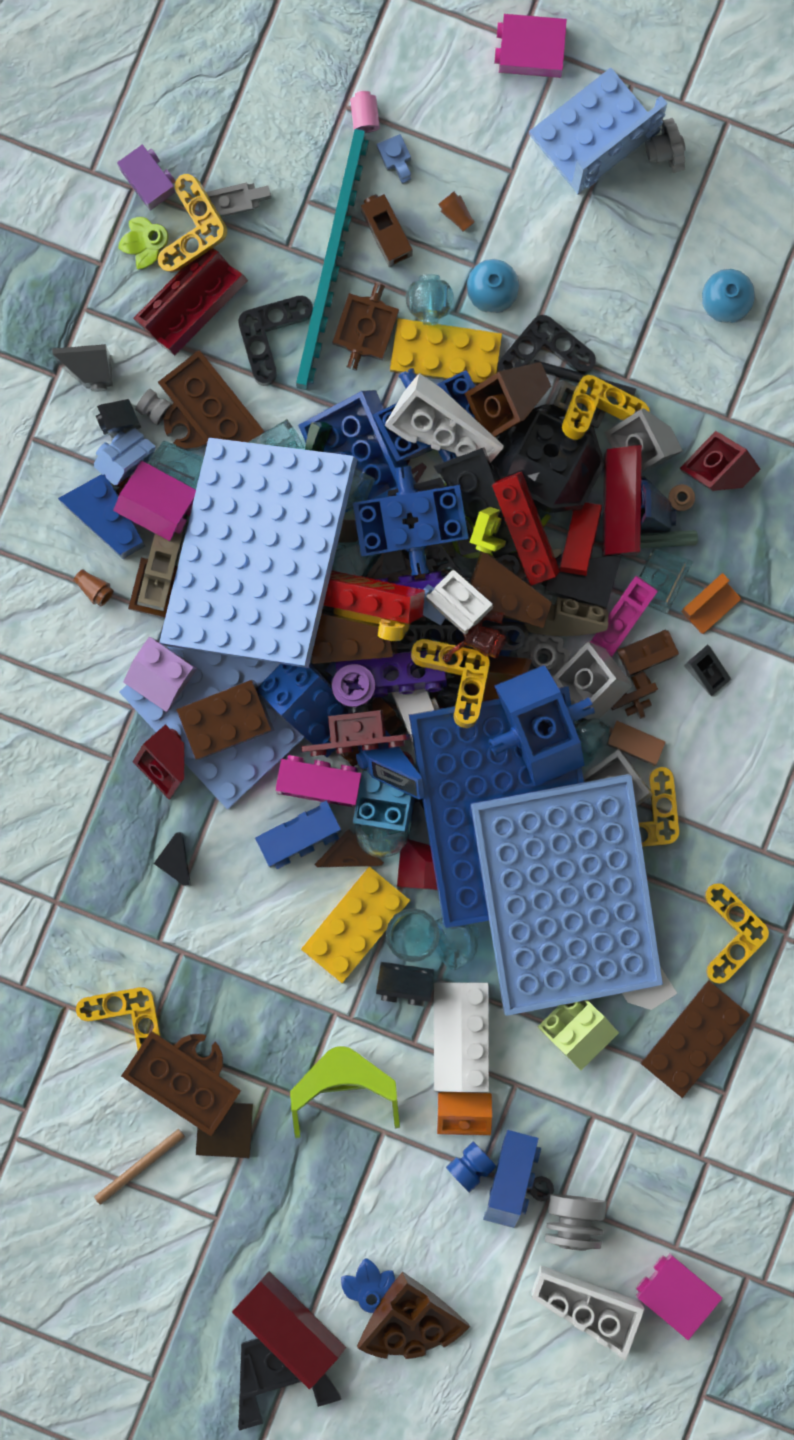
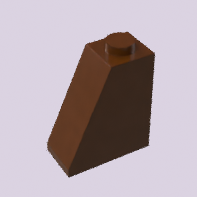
[450,654,532,701]

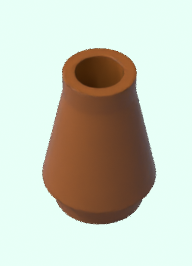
[438,191,475,232]
[73,569,114,606]

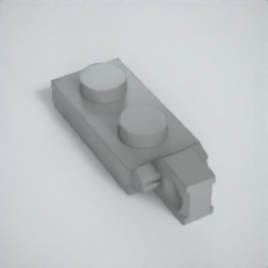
[196,182,271,217]

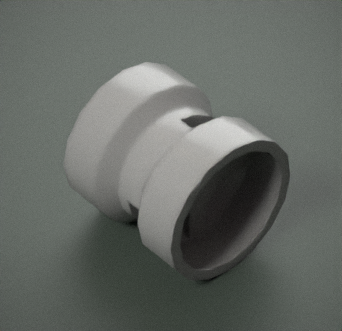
[135,389,172,425]

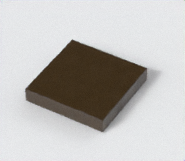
[196,1102,253,1158]

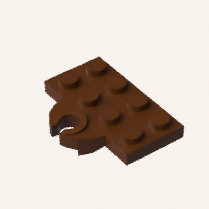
[158,350,265,451]
[121,1031,242,1136]

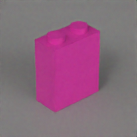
[494,14,567,78]
[113,461,196,541]
[636,1253,722,1340]

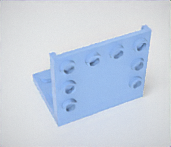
[529,68,668,194]

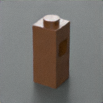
[361,194,413,267]

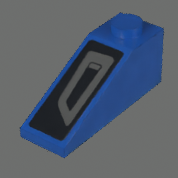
[356,730,425,800]

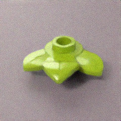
[118,217,169,270]

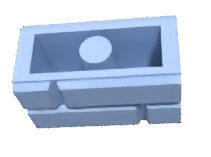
[94,428,156,486]

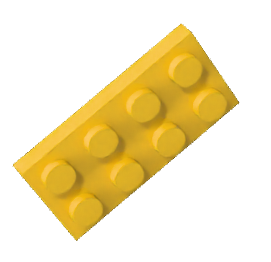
[390,318,502,385]
[301,867,410,983]

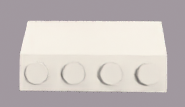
[434,983,489,1092]

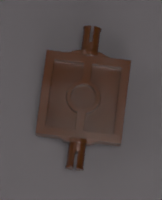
[332,282,399,371]

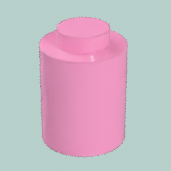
[350,91,380,133]

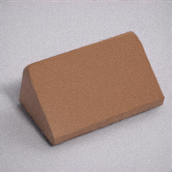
[606,721,665,766]

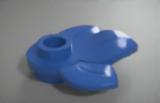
[341,1258,395,1313]

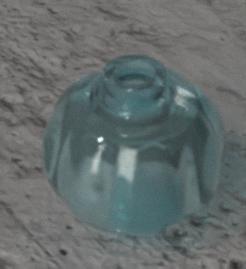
[405,274,455,325]

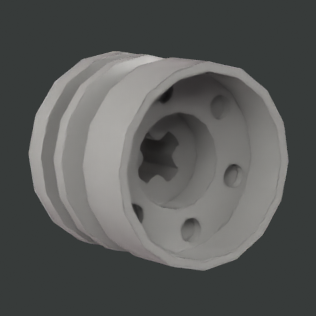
[545,1194,607,1251]

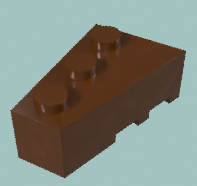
[470,551,552,628]
[312,609,398,664]

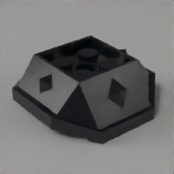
[490,404,605,513]

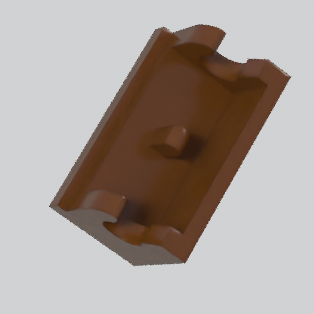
[616,629,679,677]

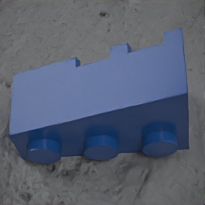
[58,474,146,559]
[255,800,342,869]
[483,1130,541,1228]

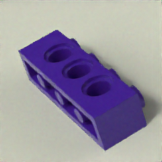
[336,650,448,697]

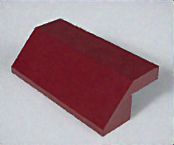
[133,248,248,356]
[602,445,642,557]
[232,1271,347,1390]

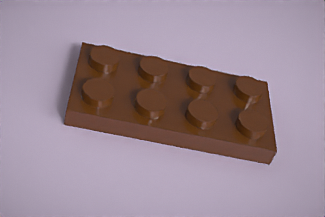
[640,980,750,1098]

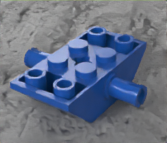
[373,368,476,463]
[353,466,469,575]
[488,665,595,786]

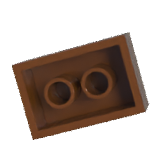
[176,680,275,760]

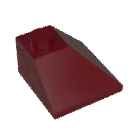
[680,431,761,491]
[133,724,184,800]
[397,834,438,891]

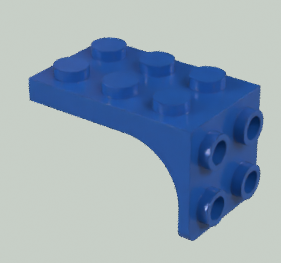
[258,664,348,758]

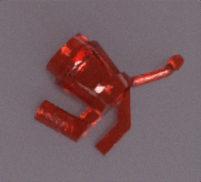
[444,610,506,663]

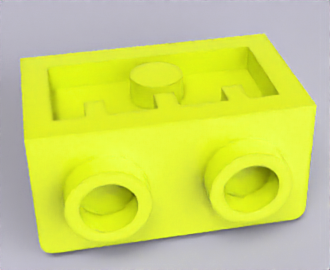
[470,507,506,554]

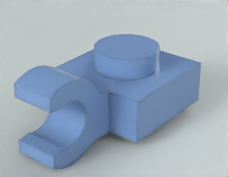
[377,134,411,184]

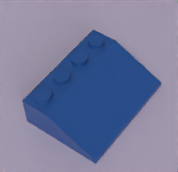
[298,390,416,512]

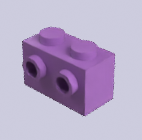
[117,144,176,211]

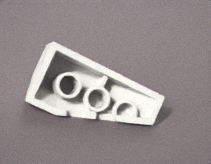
[385,373,504,463]

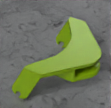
[290,1046,400,1138]

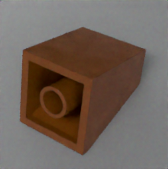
[465,362,551,437]

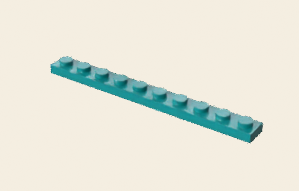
[296,129,369,390]

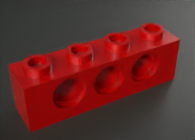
[492,471,560,586]

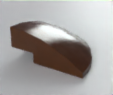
[357,1272,470,1359]

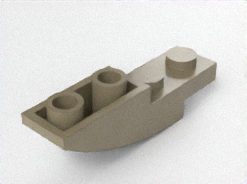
[137,515,187,611]
[499,597,609,636]

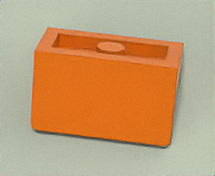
[681,573,741,634]
[437,1092,492,1135]

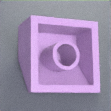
[123,637,197,712]

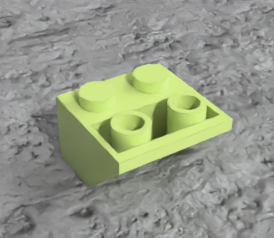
[537,1000,619,1070]

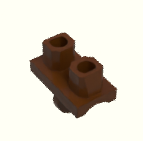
[611,671,658,719]

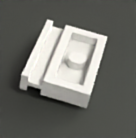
[426,569,493,635]

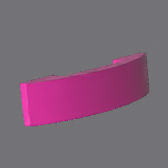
[590,575,658,657]

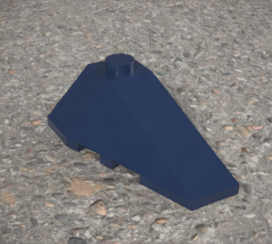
[640,476,676,533]

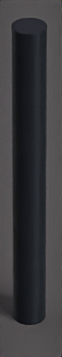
[533,360,636,396]

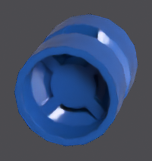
[446,1141,497,1193]

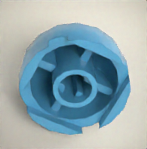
[467,259,519,313]
[702,269,755,323]

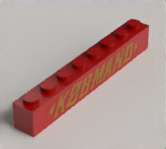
[323,570,425,624]

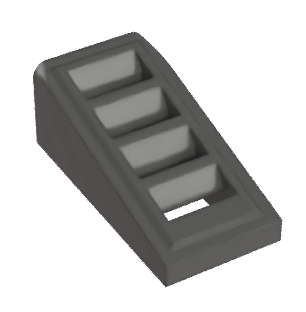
[548,380,606,428]

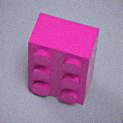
[275,755,362,808]

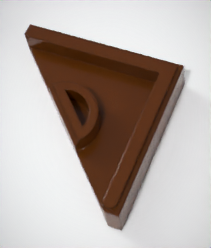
[314,829,384,868]

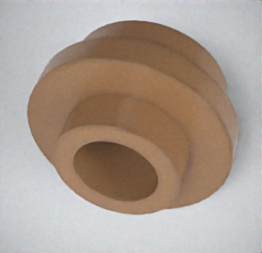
[668,484,695,511]

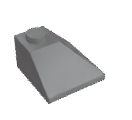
[604,409,683,473]

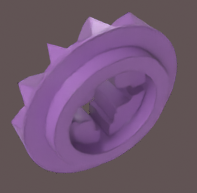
[332,664,376,708]

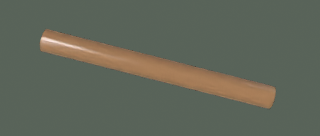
[94,1129,185,1205]

